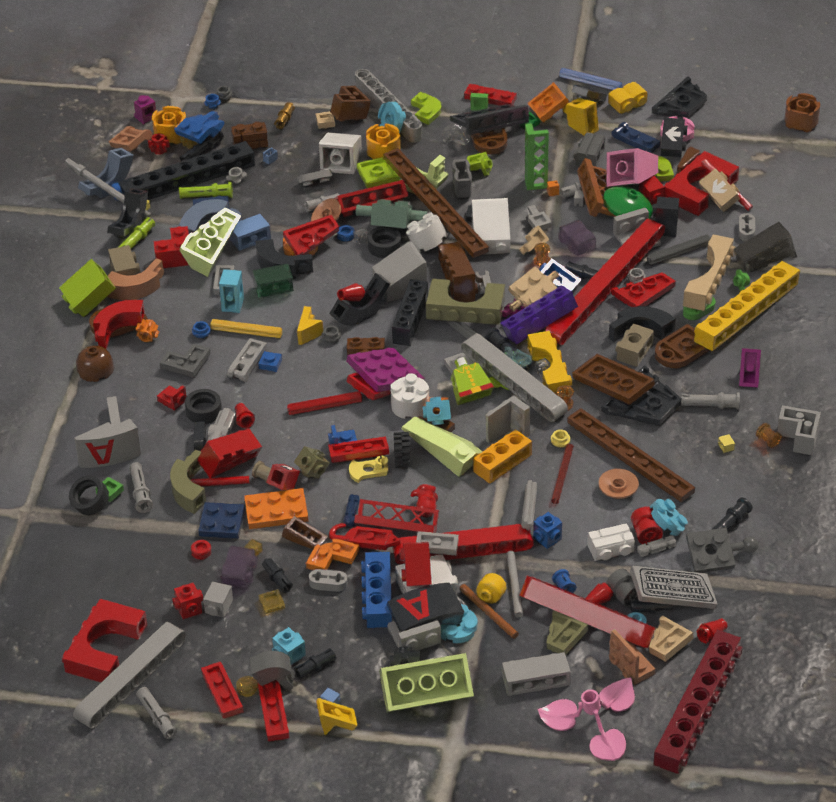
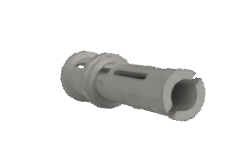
[682,392,740,410]
[129,462,153,513]

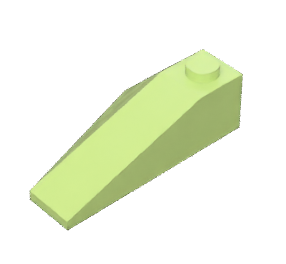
[179,208,241,277]
[402,417,482,477]

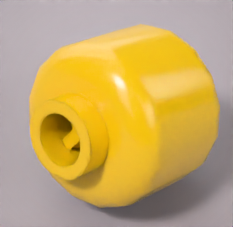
[476,573,507,604]

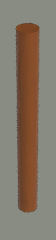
[459,584,519,639]

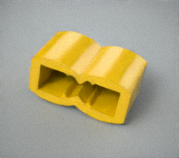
[608,82,648,114]

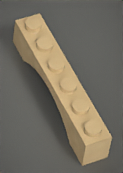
[683,234,736,311]

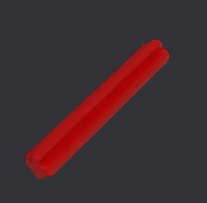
[287,391,362,415]

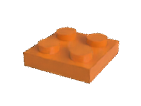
[527,82,570,123]

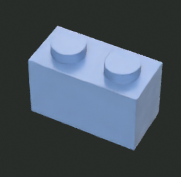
[230,214,271,251]

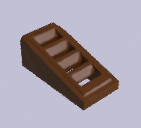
[677,146,700,174]
[282,516,328,549]

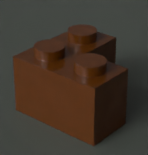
[330,86,371,121]

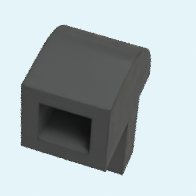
[250,651,295,691]

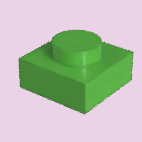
[470,93,488,111]
[95,477,124,502]

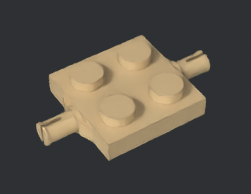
[508,267,559,312]

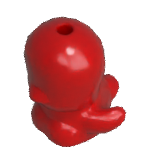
[410,484,438,518]

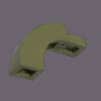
[170,450,206,514]

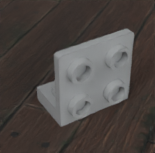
[613,208,660,248]
[486,395,530,443]

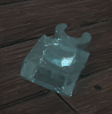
[503,346,532,368]

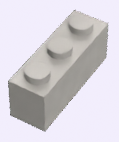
[502,652,571,696]

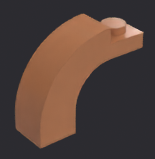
[107,259,164,300]

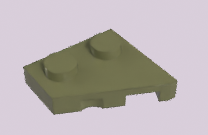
[546,610,588,655]

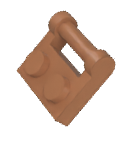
[109,126,152,151]

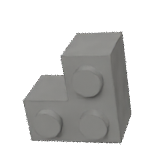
[777,405,821,455]

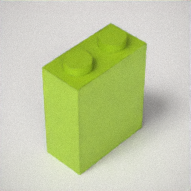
[59,259,116,317]

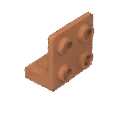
[609,629,655,685]

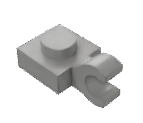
[527,205,552,230]
[475,271,491,295]

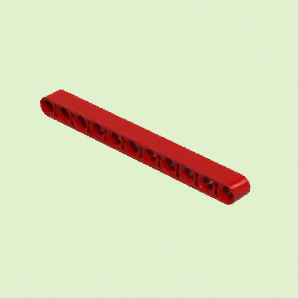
[545,218,665,345]

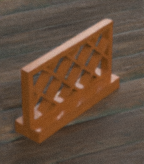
[577,158,615,217]

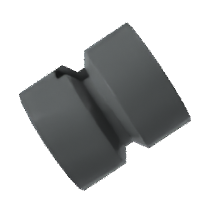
[606,568,639,608]

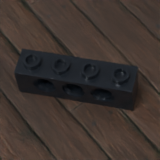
[392,279,428,346]

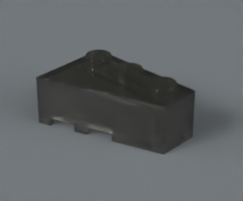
[733,222,797,273]

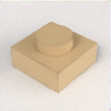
[315,112,335,129]

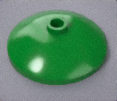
[603,186,653,219]

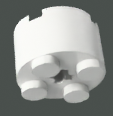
[406,212,448,252]
[391,374,429,419]

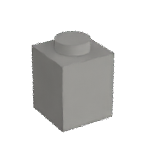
[203,582,233,617]

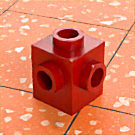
[172,582,204,619]

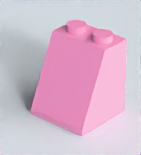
[607,148,658,187]

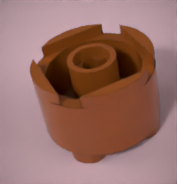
[784,93,820,132]

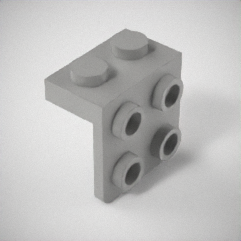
[388,620,441,650]

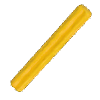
[210,319,282,338]

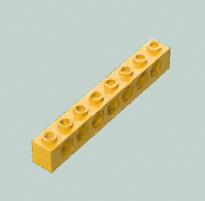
[694,261,800,351]

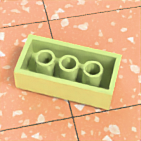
[379,653,474,712]

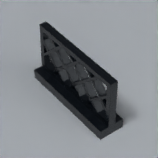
[450,104,529,135]

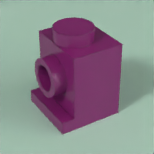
[134,95,156,124]

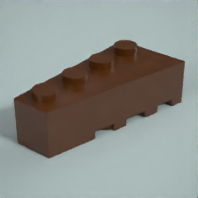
[438,242,478,303]

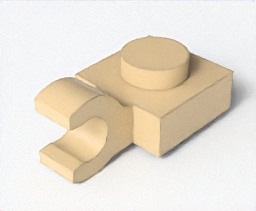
[519,225,549,255]

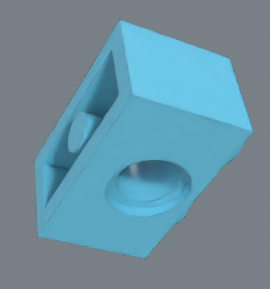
[219,269,244,313]

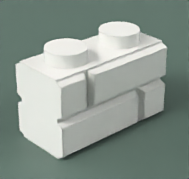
[587,523,635,561]

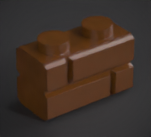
[231,122,268,149]

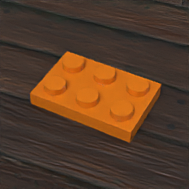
[244,488,309,529]

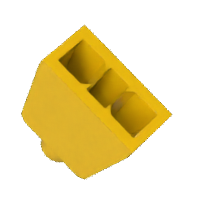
[563,98,599,136]

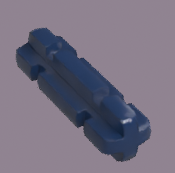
[344,494,360,528]

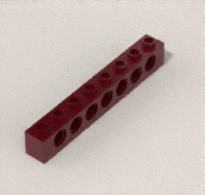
[653,629,743,774]

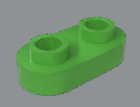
[683,297,716,320]

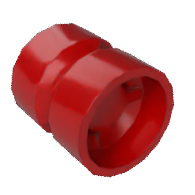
[631,507,663,545]

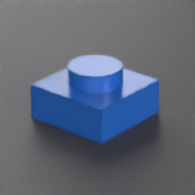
[258,351,282,372]

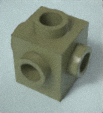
[294,446,330,479]

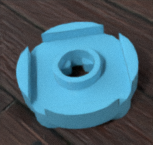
[378,102,406,134]
[650,499,688,536]
[441,604,478,643]

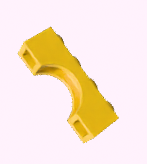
[528,331,572,396]

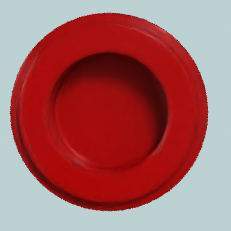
[191,540,212,560]

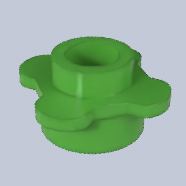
[733,270,750,291]

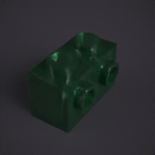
[252,264,294,298]

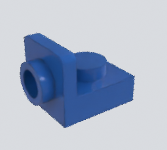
[328,425,357,444]

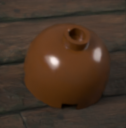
[76,346,114,382]

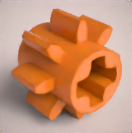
[135,319,159,342]

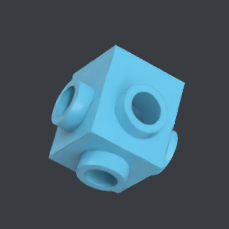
[422,397,451,425]
[272,627,306,665]

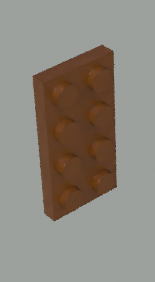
[572,354,655,405]

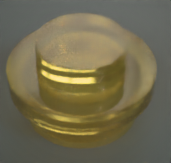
[236,676,258,697]

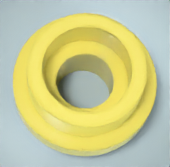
[551,430,570,447]

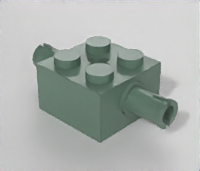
[356,199,428,228]

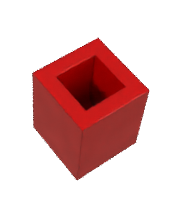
[638,175,665,205]
[266,464,300,490]

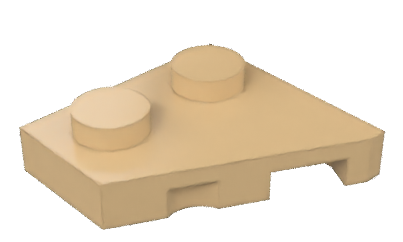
[649,616,694,662]

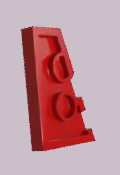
[283,215,339,255]

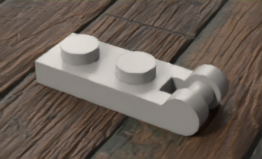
[227,338,267,382]

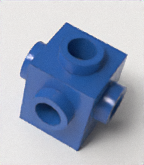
[533,512,562,549]

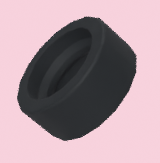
[367,226,402,258]
[185,389,222,424]
[69,475,109,515]

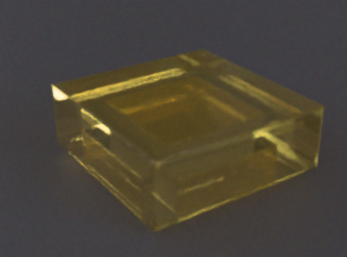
[259,589,285,614]

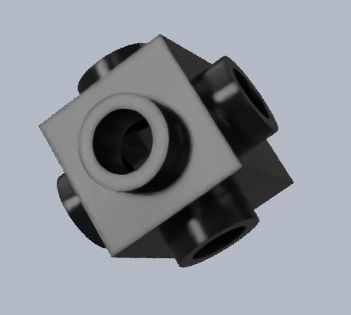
[390,646,420,666]

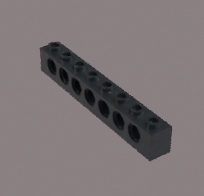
[118,141,255,200]

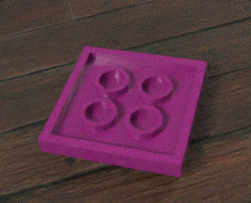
[346,348,425,392]

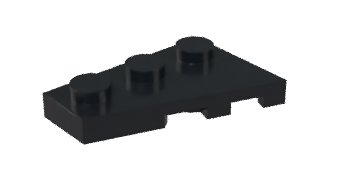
[572,85,607,103]

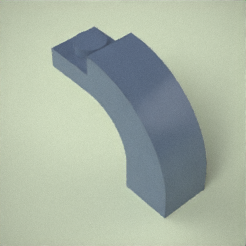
[78,148,133,198]
[178,199,242,234]

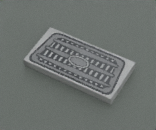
[630,566,717,609]

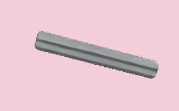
[521,480,537,531]

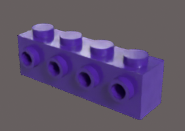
[500,285,578,345]

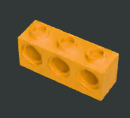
[473,429,532,484]

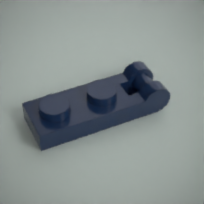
[611,122,660,153]

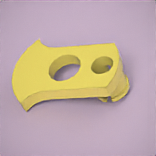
[349,456,388,483]

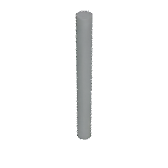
[507,551,523,618]

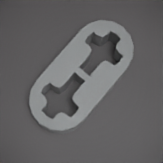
[738,213,755,242]
[309,569,348,592]

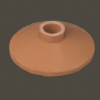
[311,198,341,221]
[599,469,639,499]

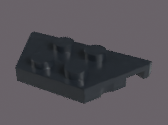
[652,76,707,117]

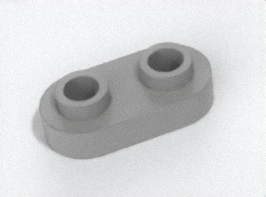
[298,169,332,186]

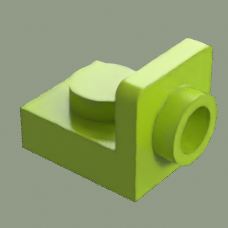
[467,152,493,176]

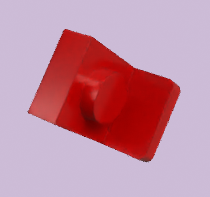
[157,385,187,411]

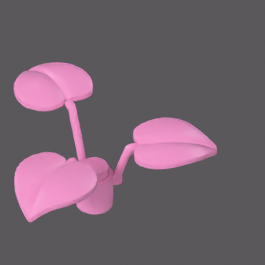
[538,678,635,761]

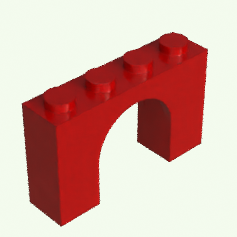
[664,151,739,216]
[62,599,147,682]

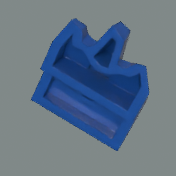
[174,111,225,144]

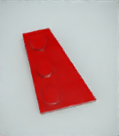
[611,272,676,307]

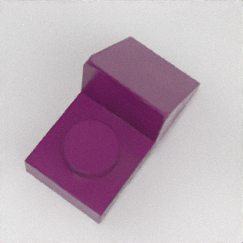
[739,348,761,388]

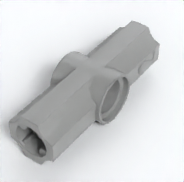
[207,408,236,441]

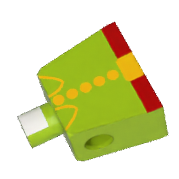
[451,357,494,405]

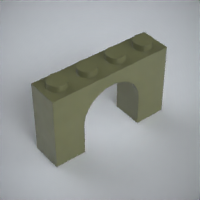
[426,279,505,325]

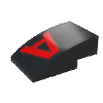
[386,582,464,632]

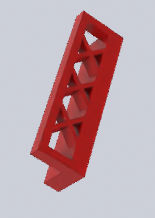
[354,499,439,533]

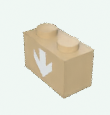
[699,168,740,212]

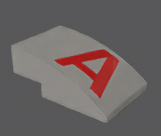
[74,419,141,468]

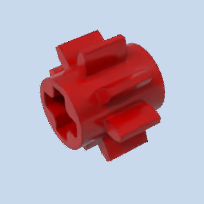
[148,133,170,155]

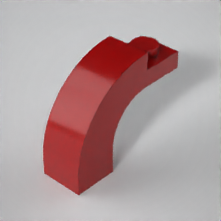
[93,300,145,350]

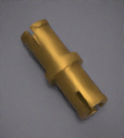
[274,102,295,129]

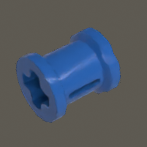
[552,569,577,593]

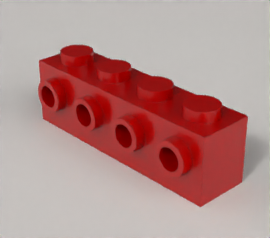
[334,180,408,217]

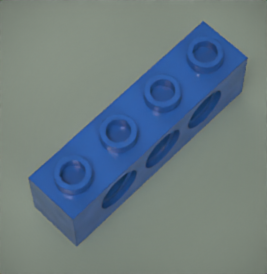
[361,552,392,628]

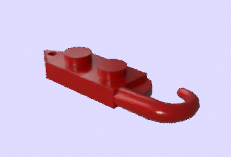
[329,523,401,551]

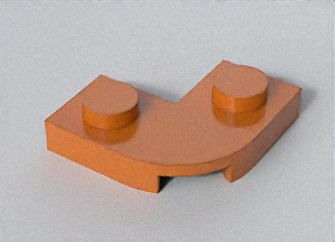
[306,539,359,570]

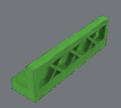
[525,124,549,190]

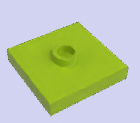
[356,157,400,188]

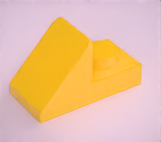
[297,306,323,345]
[316,698,357,735]

